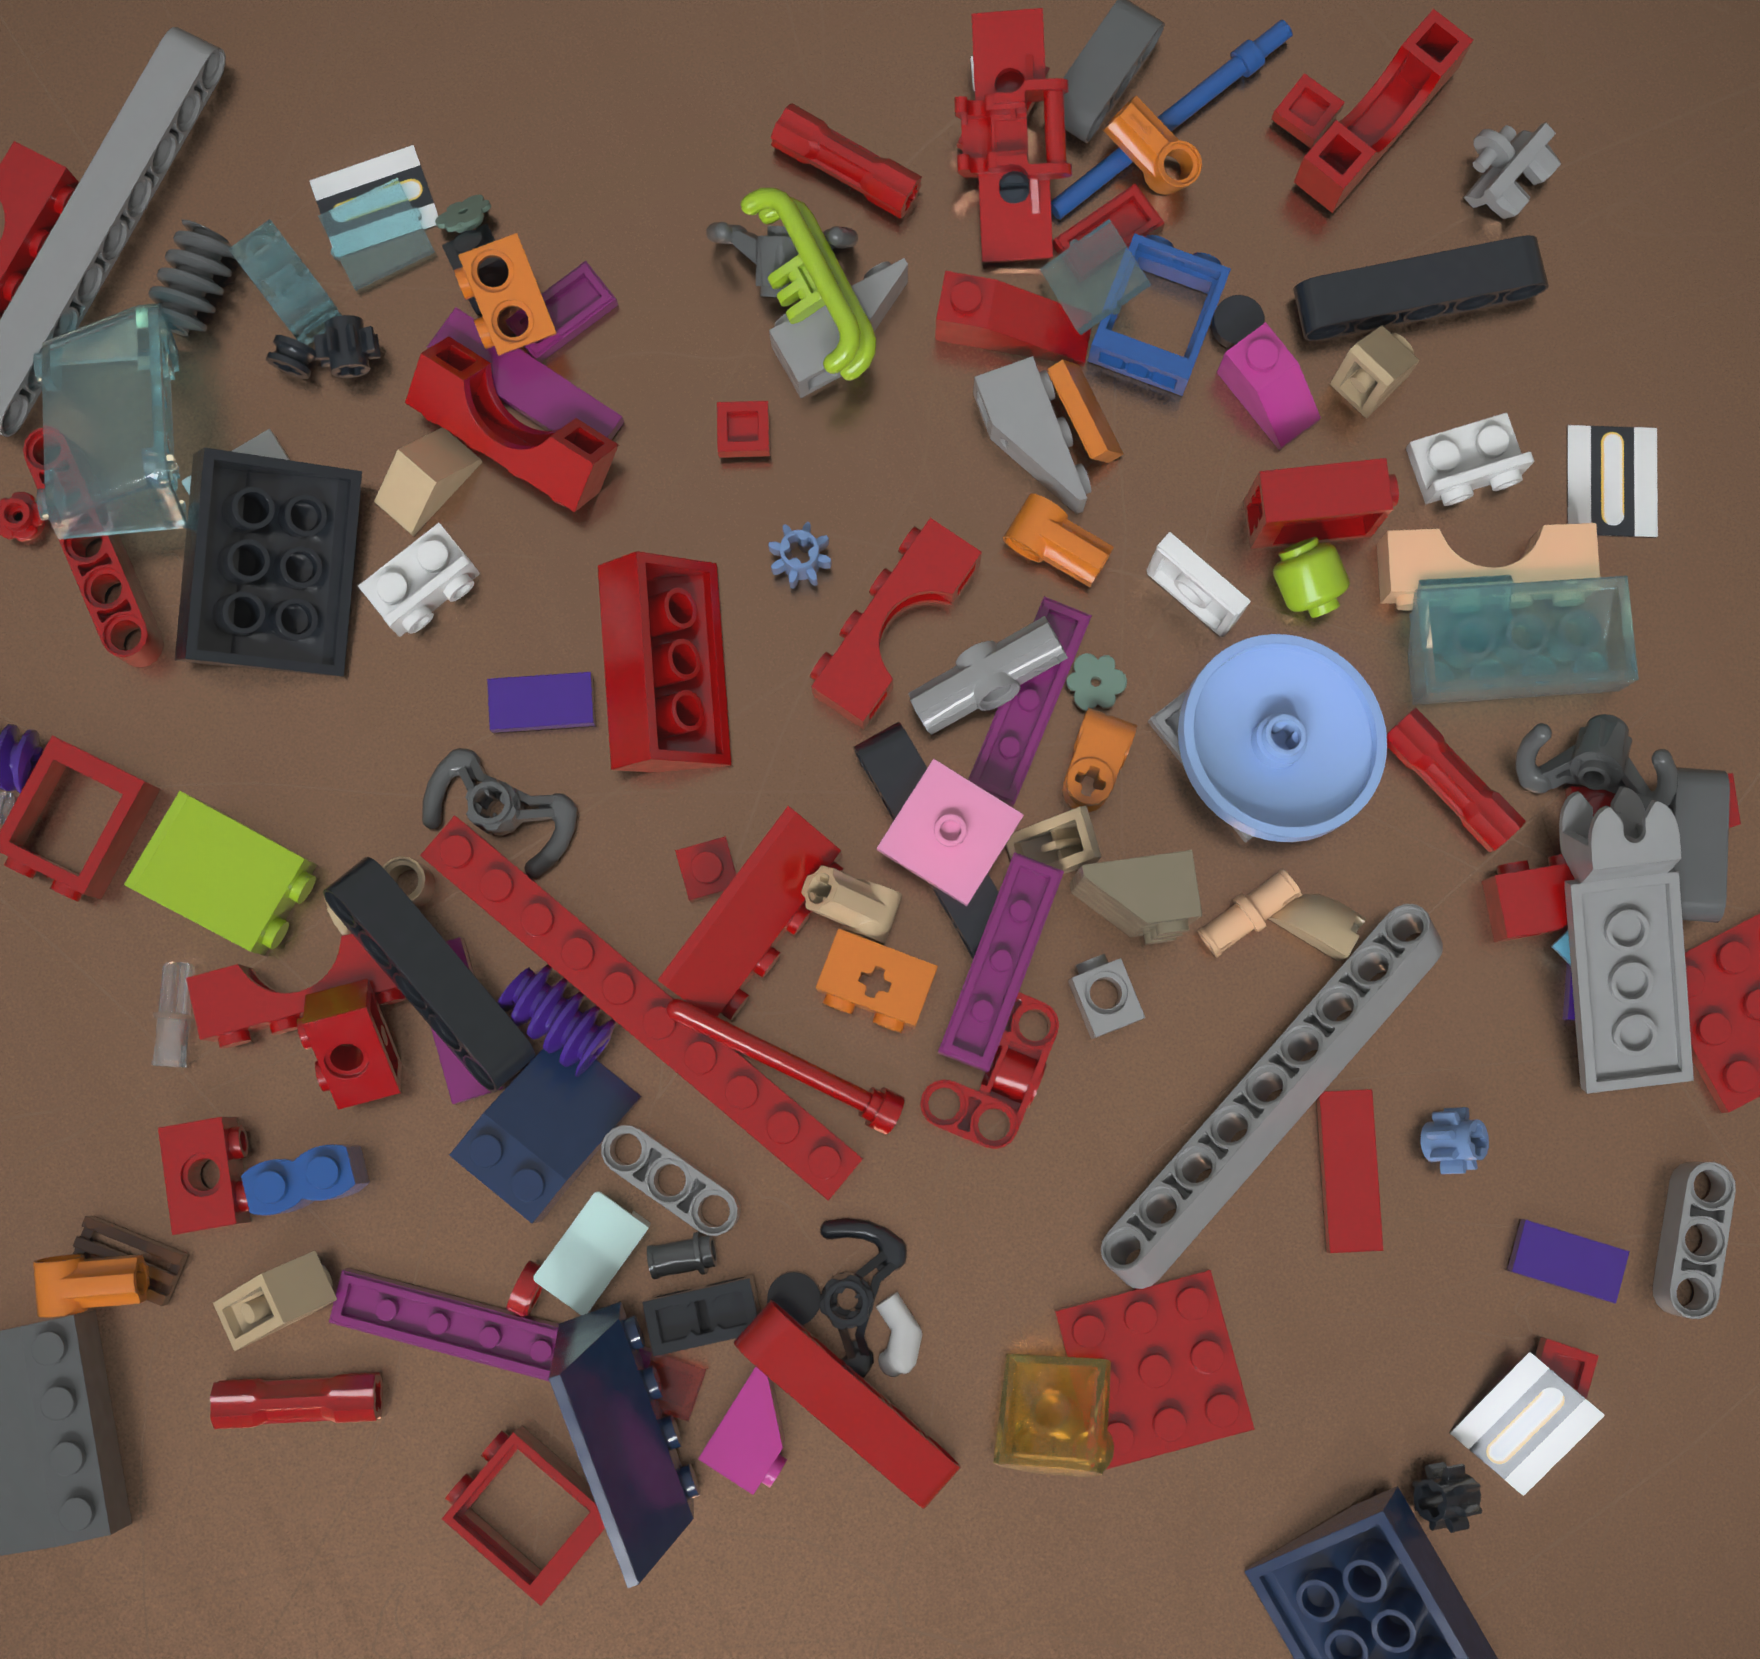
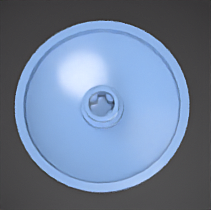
[1178,634,1387,842]

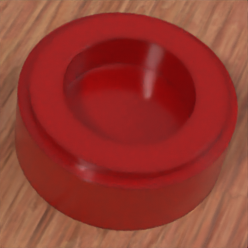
[506,1260,543,1318]

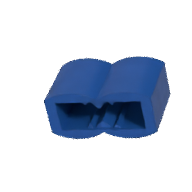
[241,1144,370,1215]

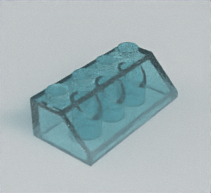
[1408,576,1639,705]

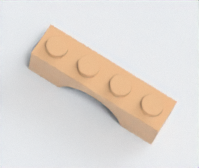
[1377,523,1601,611]

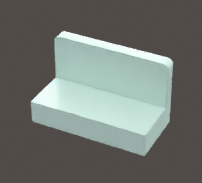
[534,1191,651,1315]

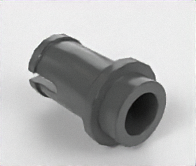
[647,1232,717,1280]

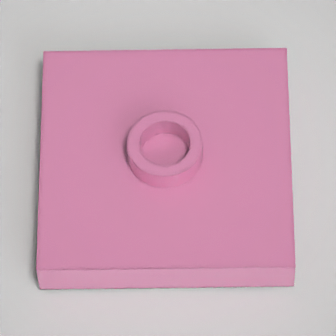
[877,759,1024,906]

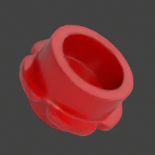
[0,492,46,542]

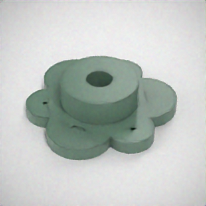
[435,195,491,233]
[1066,653,1127,710]

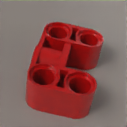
[920,992,1059,1149]

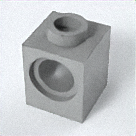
[1068,954,1145,1040]

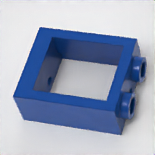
[1087,233,1231,396]

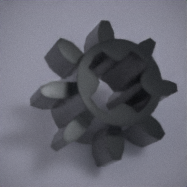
[313,315,381,378]
[1412,1462,1482,1533]

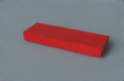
[1316,1089,1384,1253]

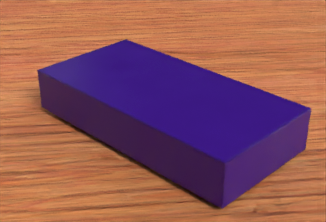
[487,672,596,733]
[1507,1219,1630,1303]

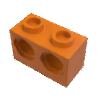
[454,233,557,356]

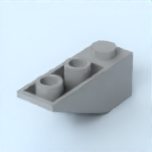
[769,258,908,398]
[973,356,1091,514]

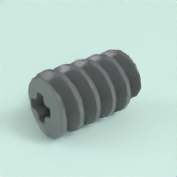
[140,219,241,337]

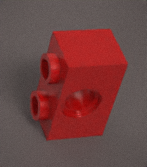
[297,978,402,1110]
[158,1117,251,1235]

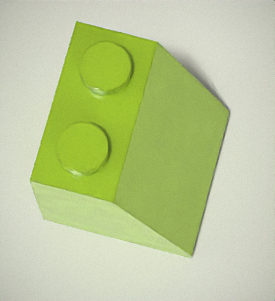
[124,791,317,956]

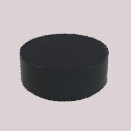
[1211,295,1265,349]
[767,1271,821,1325]

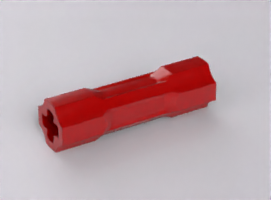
[770,103,922,219]
[1387,707,1526,853]
[210,1372,383,1429]

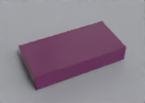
[505,261,618,363]

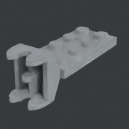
[1559,786,1694,1094]

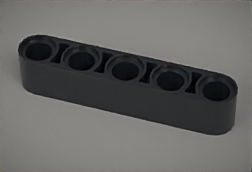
[1293,235,1549,341]
[853,722,999,959]
[323,857,535,1092]

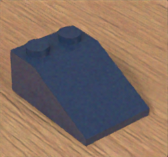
[449,1048,643,1224]

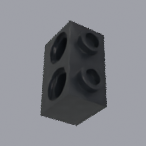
[642,1274,761,1357]

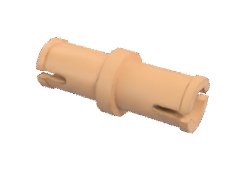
[1197,868,1302,957]

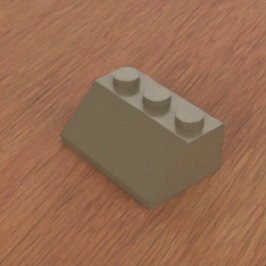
[1070,850,1203,945]

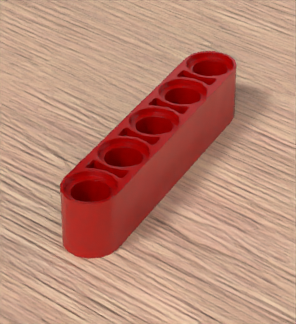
[23,427,164,668]
[733,1300,961,1509]

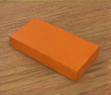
[1047,360,1124,463]

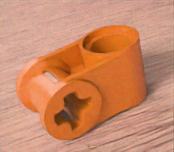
[1062,707,1138,813]

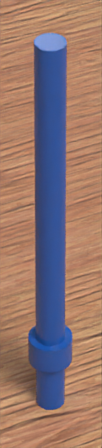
[1051,20,1293,220]

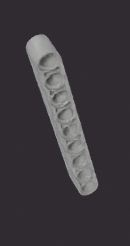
[0,27,226,437]
[1101,904,1443,1289]

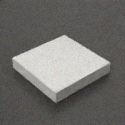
[1146,532,1251,637]

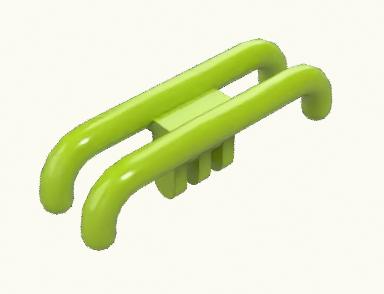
[740,188,876,381]

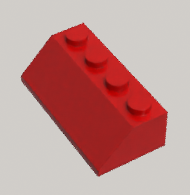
[598,551,731,773]
[658,806,844,1021]

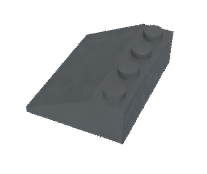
[0,1310,132,1556]

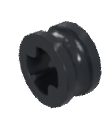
[265,335,316,379]

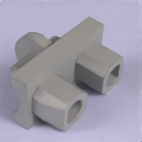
[1463,122,1561,219]

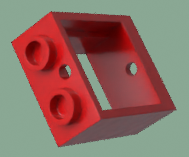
[1244,458,1399,549]
[0,735,161,902]
[441,1426,605,1606]

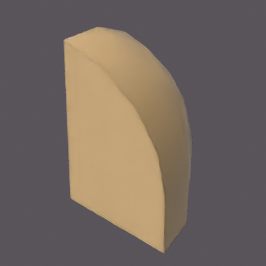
[1268,893,1366,961]

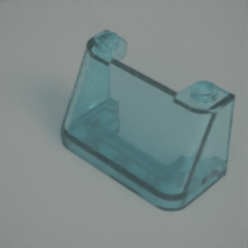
[33,303,187,539]

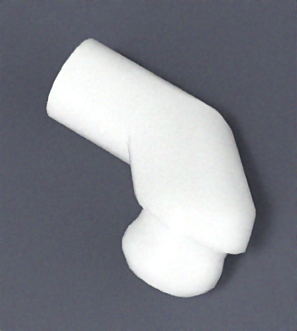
[875,1292,922,1377]

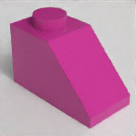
[1217,322,1321,451]
[698,1367,787,1495]

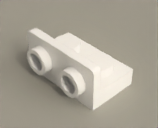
[1406,412,1534,506]
[358,523,480,637]

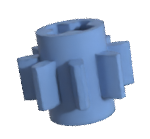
[768,522,832,589]
[1421,1107,1489,1174]

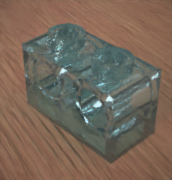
[228,219,342,345]

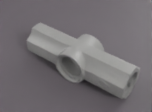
[908,616,1068,735]

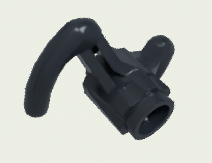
[819,1217,907,1378]

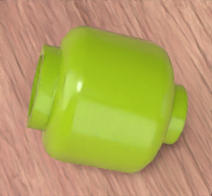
[1273,537,1350,618]

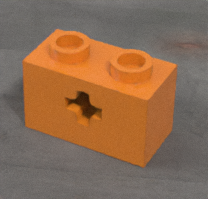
[816,928,938,1034]

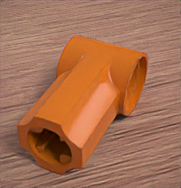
[1103,95,1202,195]
[1003,493,1114,587]
[33,1254,150,1318]

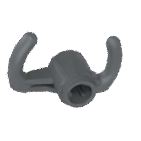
[706,222,858,297]
[1515,714,1678,811]
[422,748,577,878]

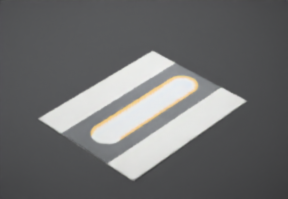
[309,145,438,260]
[1568,425,1658,537]
[1450,1352,1605,1496]

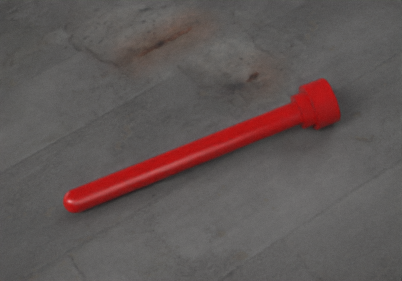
[666,999,905,1135]

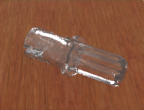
[151,962,195,1068]

